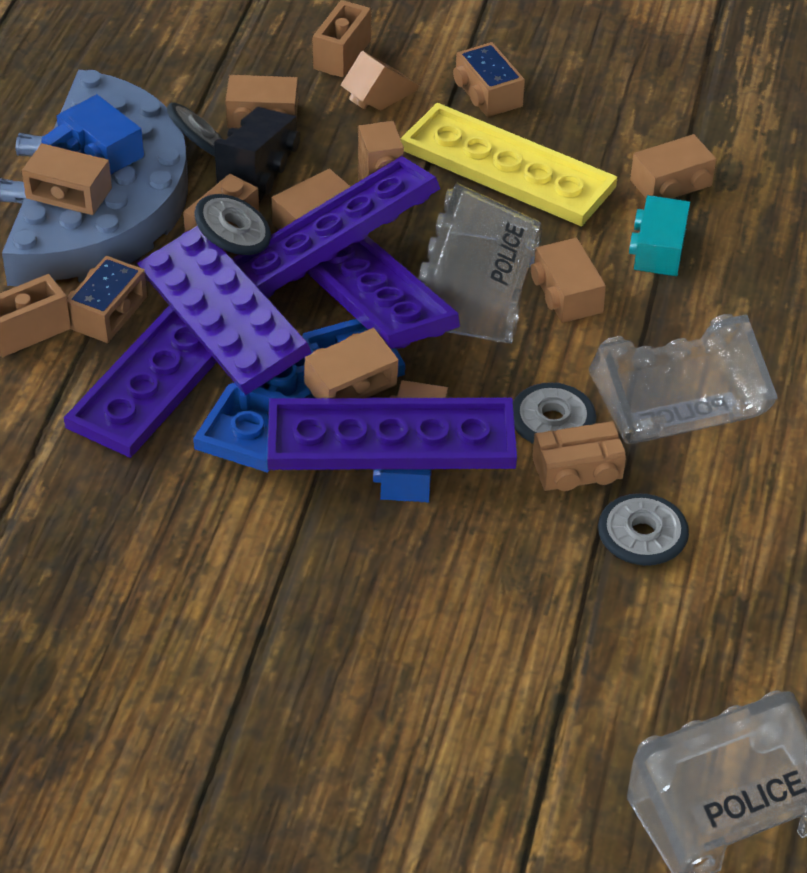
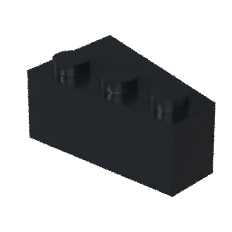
[214,107,301,203]

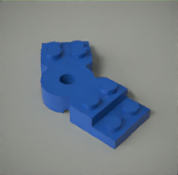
[193,319,405,473]

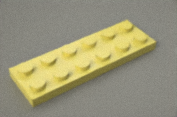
[400,103,617,227]

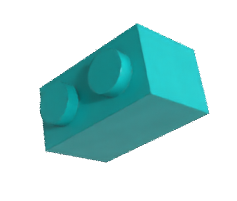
[629,195,690,276]

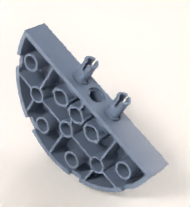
[0,69,189,286]

